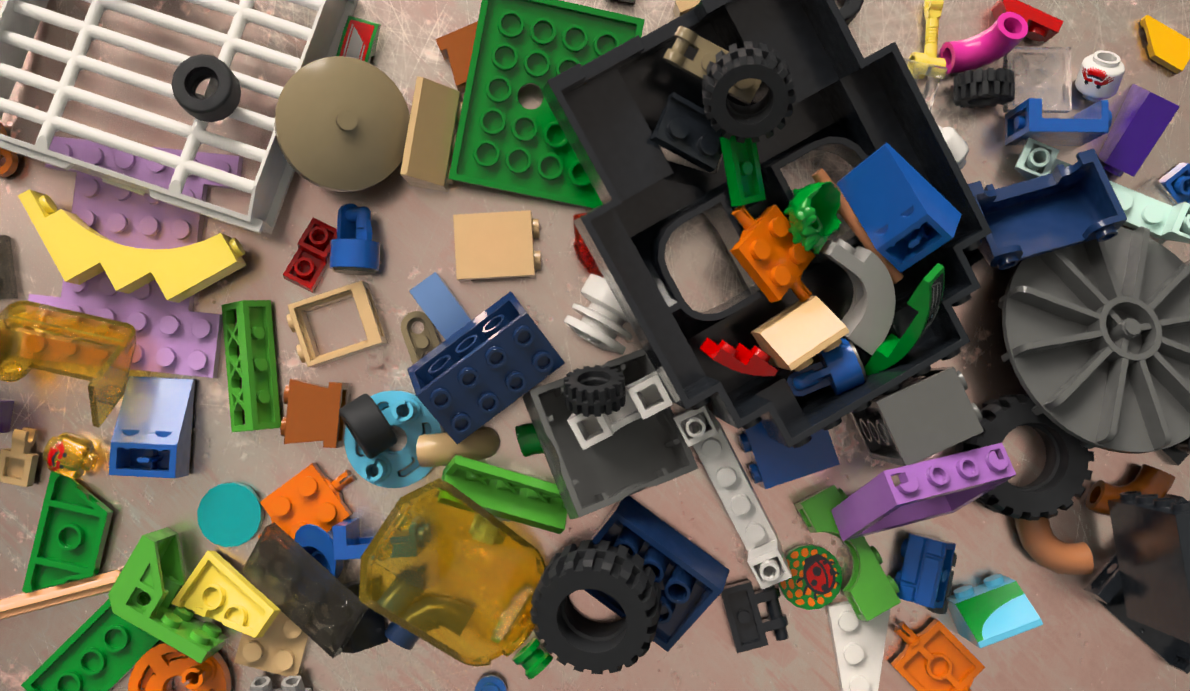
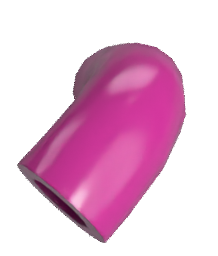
[939,12,1028,74]

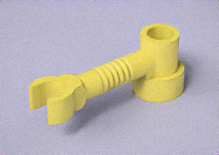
[907,0,946,79]

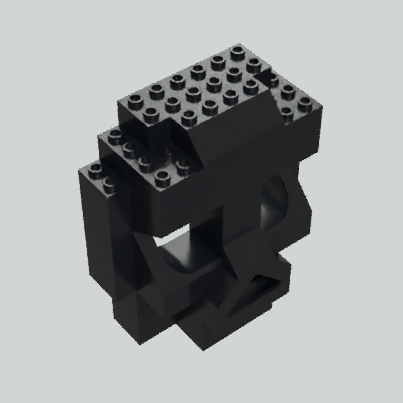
[542,0,992,448]

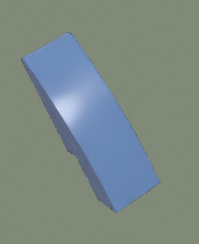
[409,272,472,340]

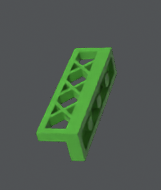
[221,300,281,432]
[437,454,567,534]

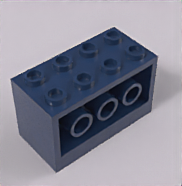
[407,291,565,445]

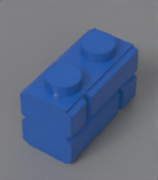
[894,533,956,608]

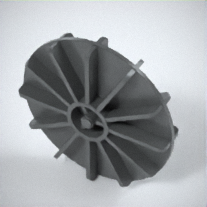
[998,226,1190,454]

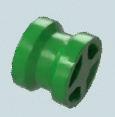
[512,638,553,680]

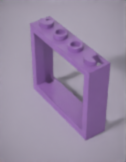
[831,443,1016,541]

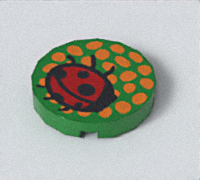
[778,544,843,610]

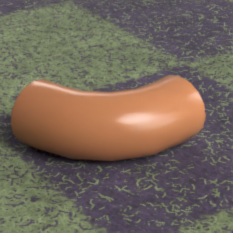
[1015,517,1094,575]

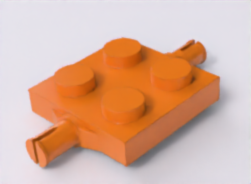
[730,204,815,303]
[258,463,355,549]
[890,618,985,691]

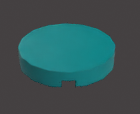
[197,482,264,547]

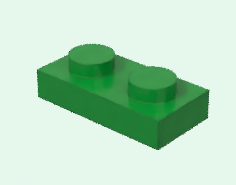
[720,135,766,207]

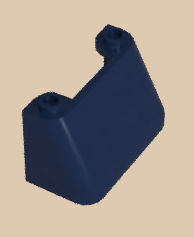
[968,148,1127,270]

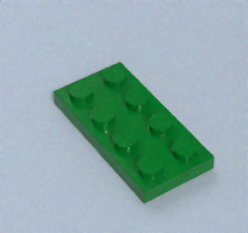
[21,599,161,691]

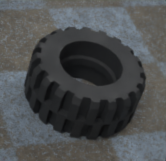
[955,394,1094,521]
[530,540,662,674]

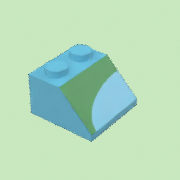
[946,574,1043,648]

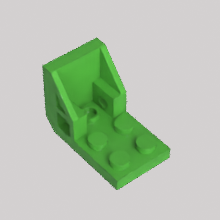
[108,527,229,663]

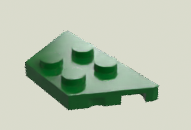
[22,469,113,593]

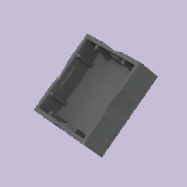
[522,349,698,520]

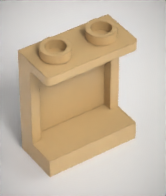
[453,210,542,282]

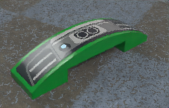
[864,263,945,375]

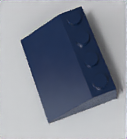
[583,496,730,652]

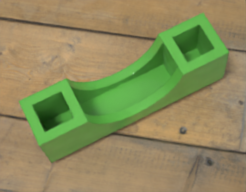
[794,485,901,622]

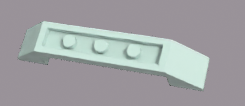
[1014,138,1190,244]

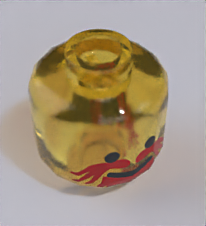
[43,432,99,479]

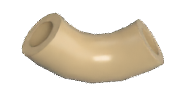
[416,427,500,467]

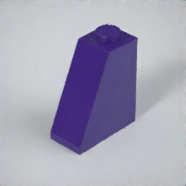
[1098,84,1180,177]

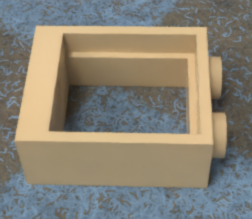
[286,281,388,368]

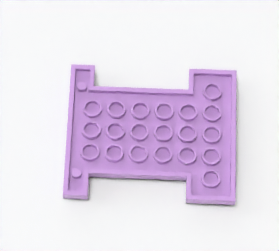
[21,136,243,378]

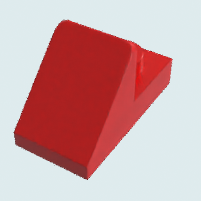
[991,0,1064,42]

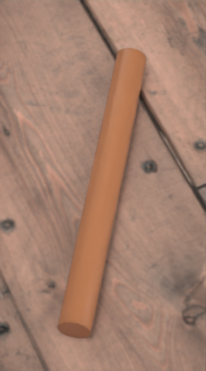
[811,168,904,284]

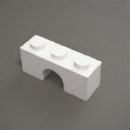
[567,371,674,450]

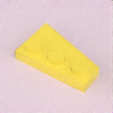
[171,551,281,638]

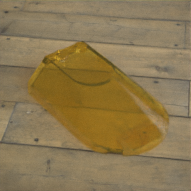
[359,478,546,667]

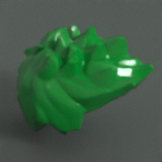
[784,181,842,254]

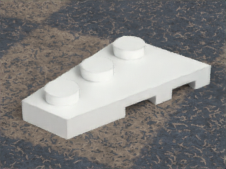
[826,601,890,691]

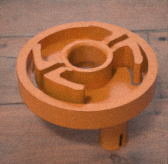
[128,642,231,691]

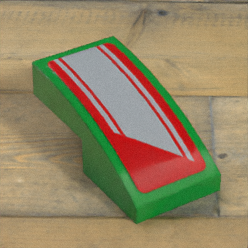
[336,15,381,63]

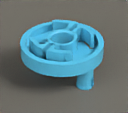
[344,391,443,488]

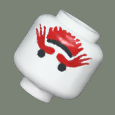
[1075,51,1125,102]

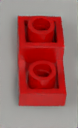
[283,217,337,293]
[700,337,778,376]

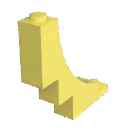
[18,189,246,303]

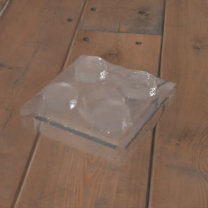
[1003,46,1072,113]

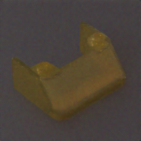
[0,301,136,428]

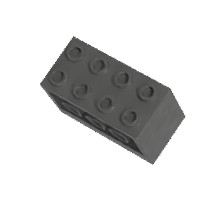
[850,367,984,466]

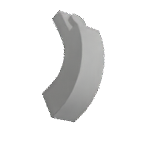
[820,238,896,355]

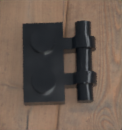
[720,580,789,653]

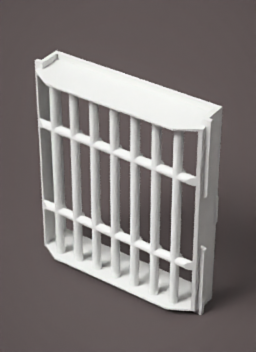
[0,0,358,235]

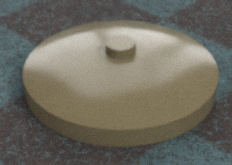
[274,56,410,192]

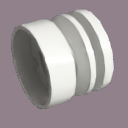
[564,273,633,355]

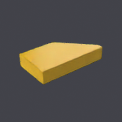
[1140,15,1190,74]

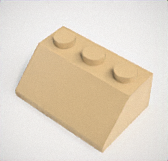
[400,76,463,192]

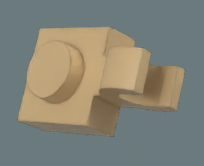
[0,427,39,487]

